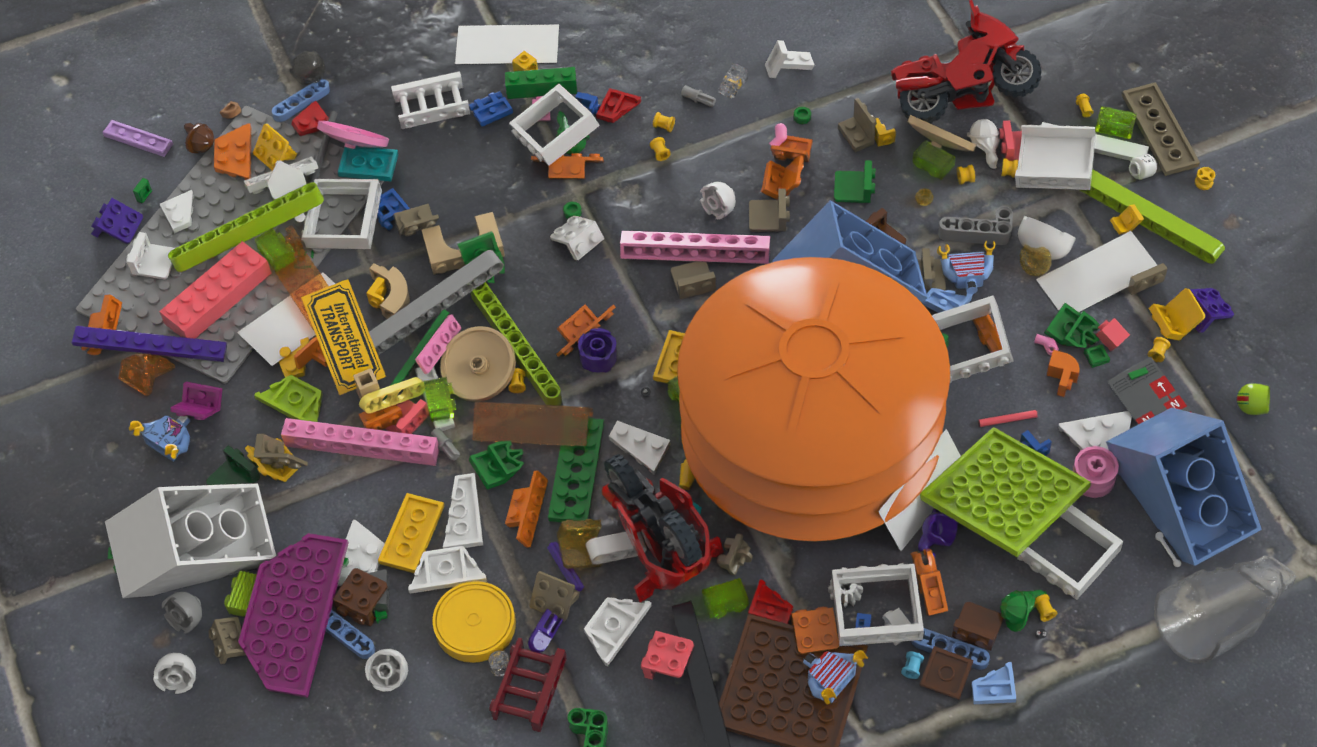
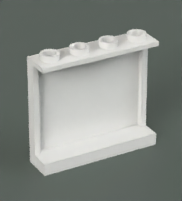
[1015,125,1096,190]

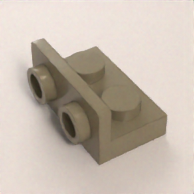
[209,617,246,664]

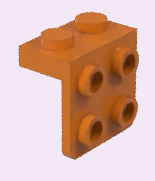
[771,135,813,163]
[761,155,804,200]
[791,607,839,654]

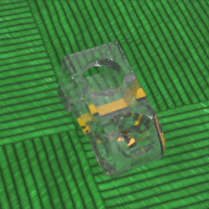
[719,63,748,99]

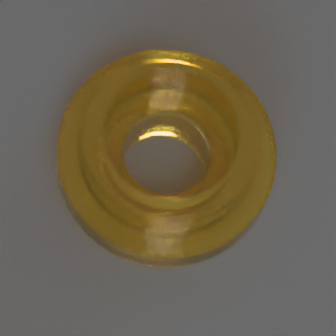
[915,188,934,206]

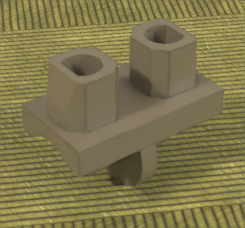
[717,534,753,576]

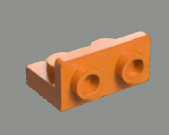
[358,404,403,430]

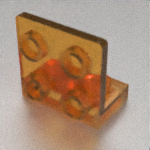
[118,353,175,396]

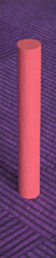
[978,410,1038,427]

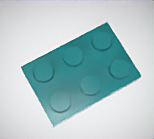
[338,146,398,182]

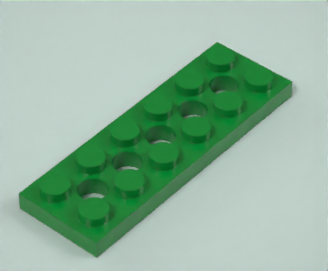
[548,416,604,525]

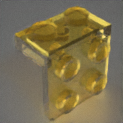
[557,519,602,568]

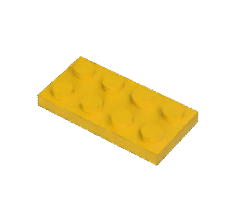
[378,493,444,573]

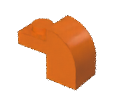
[1047,350,1080,397]

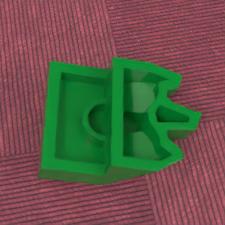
[457,231,505,283]
[1044,303,1100,348]
[469,440,524,489]

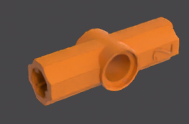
[972,314,1002,353]

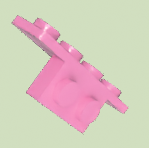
[415,314,461,374]

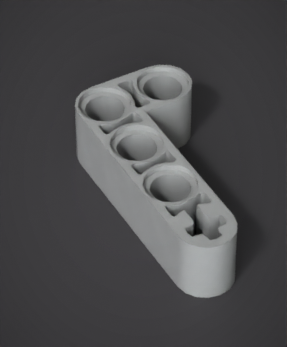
[938,206,1013,245]

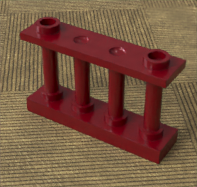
[489,638,567,732]

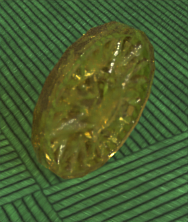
[1019,245,1052,276]

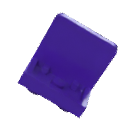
[91,198,143,244]
[1190,288,1234,333]

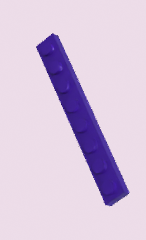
[72,326,227,362]

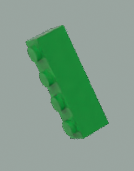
[505,67,577,99]

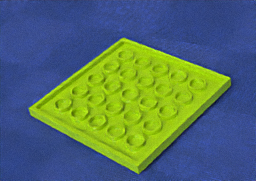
[920,427,1091,557]

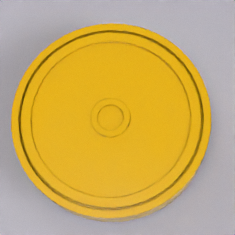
[433,581,516,663]

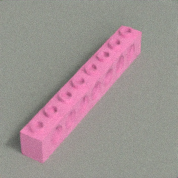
[620,231,770,264]
[281,418,439,466]

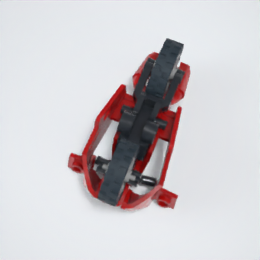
[891,0,1041,124]
[602,454,724,603]

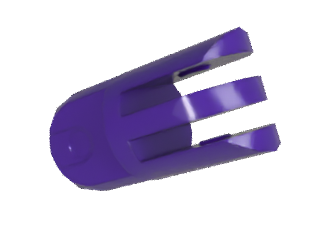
[528,609,563,653]

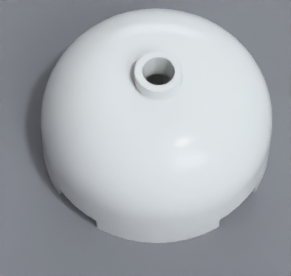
[1018,216,1076,260]

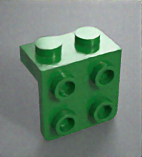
[834,160,876,203]

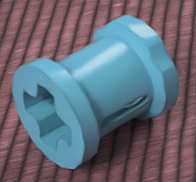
[901,651,924,679]

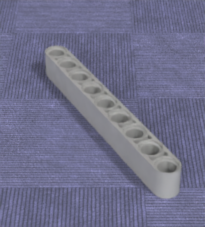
[369,250,504,356]

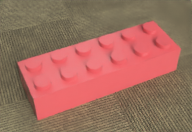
[159,241,272,339]

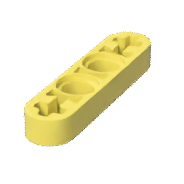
[359,377,426,414]

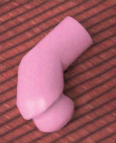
[769,123,787,146]
[1034,334,1059,356]

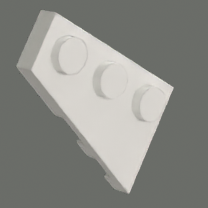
[609,421,670,475]

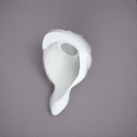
[967,119,1000,169]

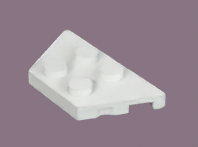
[1058,411,1132,451]
[337,520,385,587]
[408,546,487,594]
[584,597,652,667]

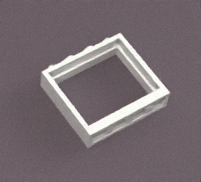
[509,84,600,166]
[301,179,382,249]
[932,296,1014,383]
[1017,505,1123,600]
[832,563,924,646]

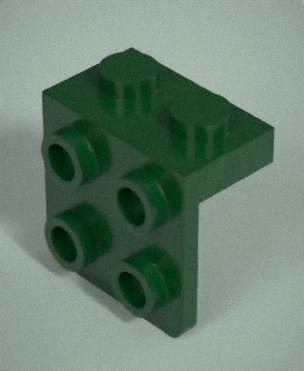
[206,445,260,485]

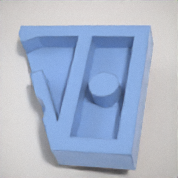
[922,288,973,313]
[971,662,1016,704]

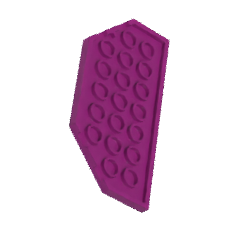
[238,533,349,698]

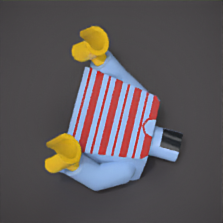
[937,241,996,294]
[803,650,868,705]

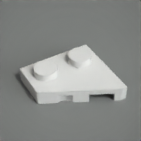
[160,190,194,233]

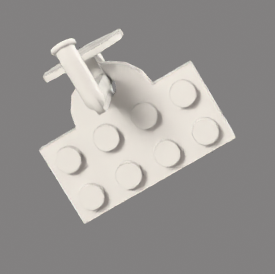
[244,156,318,222]

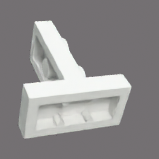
[765,40,814,78]

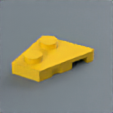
[278,337,309,378]

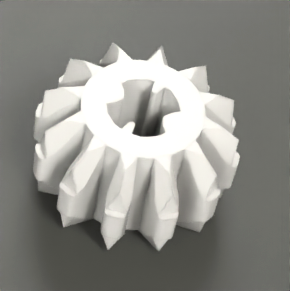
[828,579,863,608]

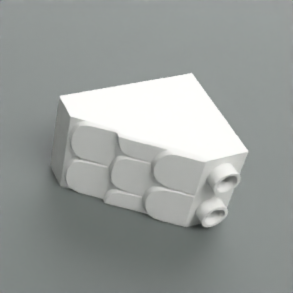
[105,483,276,598]

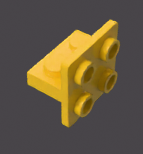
[253,124,297,170]

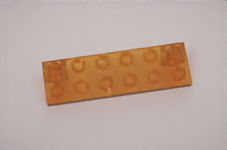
[263,225,328,330]
[472,402,593,446]

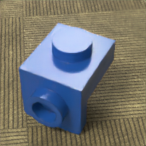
[575,92,600,117]
[1020,430,1052,456]

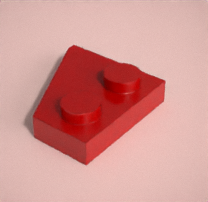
[596,88,641,123]
[292,101,329,136]
[748,579,793,624]

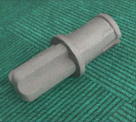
[681,85,716,107]
[430,428,460,461]

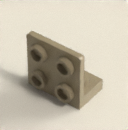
[838,98,877,152]
[393,204,439,237]
[254,434,308,469]

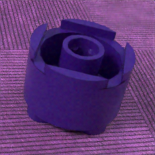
[578,328,618,373]

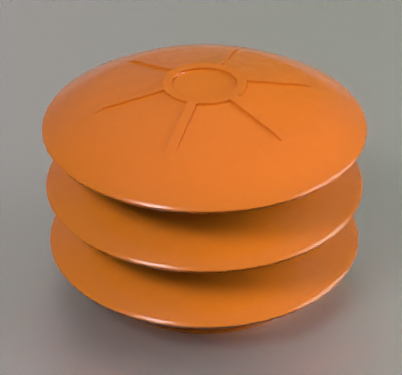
[677,257,950,541]

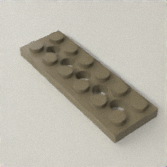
[1122,82,1200,176]

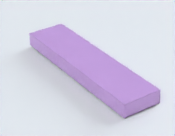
[103,120,173,157]

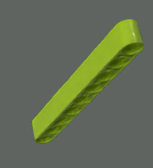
[1080,169,1225,264]
[168,182,324,272]
[470,282,562,408]

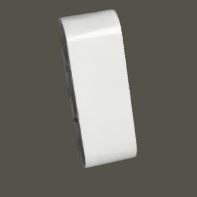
[586,531,647,564]

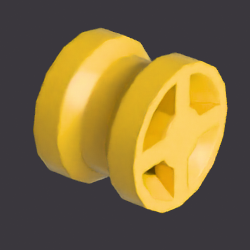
[1001,158,1018,178]
[957,164,975,185]
[1195,167,1215,190]

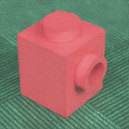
[1095,318,1130,352]

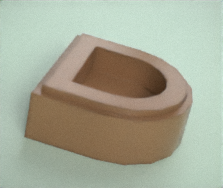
[220,101,241,119]

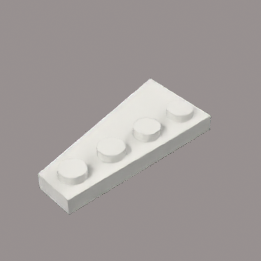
[443,473,483,549]

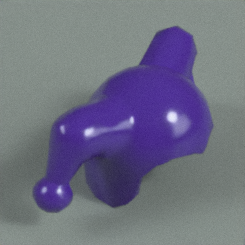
[918,508,958,558]

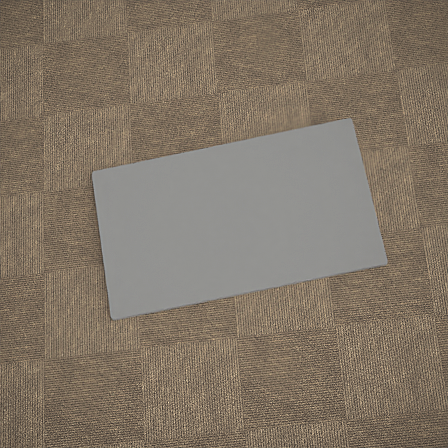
[76,106,384,384]

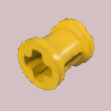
[653,112,675,132]
[649,137,671,161]
[1147,337,1171,362]
[509,368,526,393]
[1034,594,1058,622]

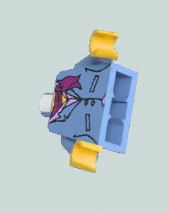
[129,416,190,462]

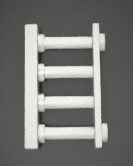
[391,71,470,129]

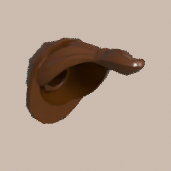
[184,123,215,153]

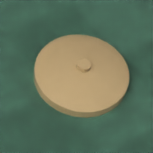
[907,115,976,151]
[440,326,516,402]

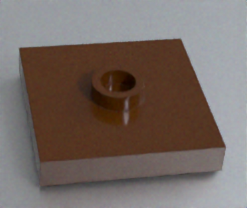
[919,646,974,700]

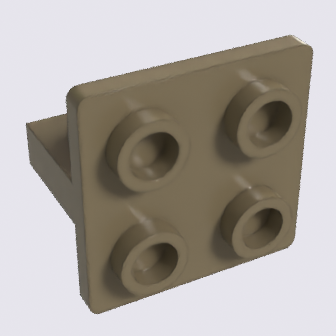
[918,248,946,292]
[529,571,580,621]

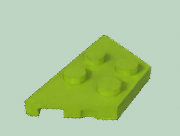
[254,375,323,422]

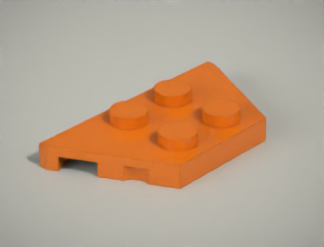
[214,123,252,180]

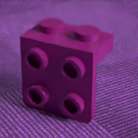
[170,382,223,420]

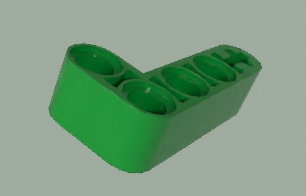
[568,708,608,747]

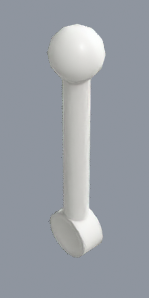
[1155,532,1181,567]

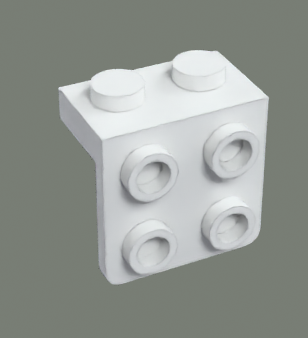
[550,216,604,260]
[126,232,175,279]

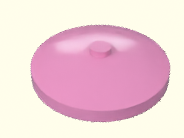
[317,121,389,149]

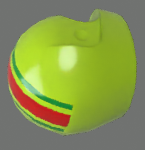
[1237,383,1270,415]

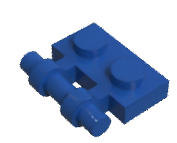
[469,91,513,127]
[377,188,410,230]

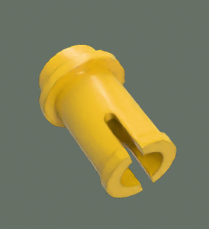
[1076,94,1094,117]

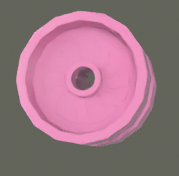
[1073,446,1119,498]

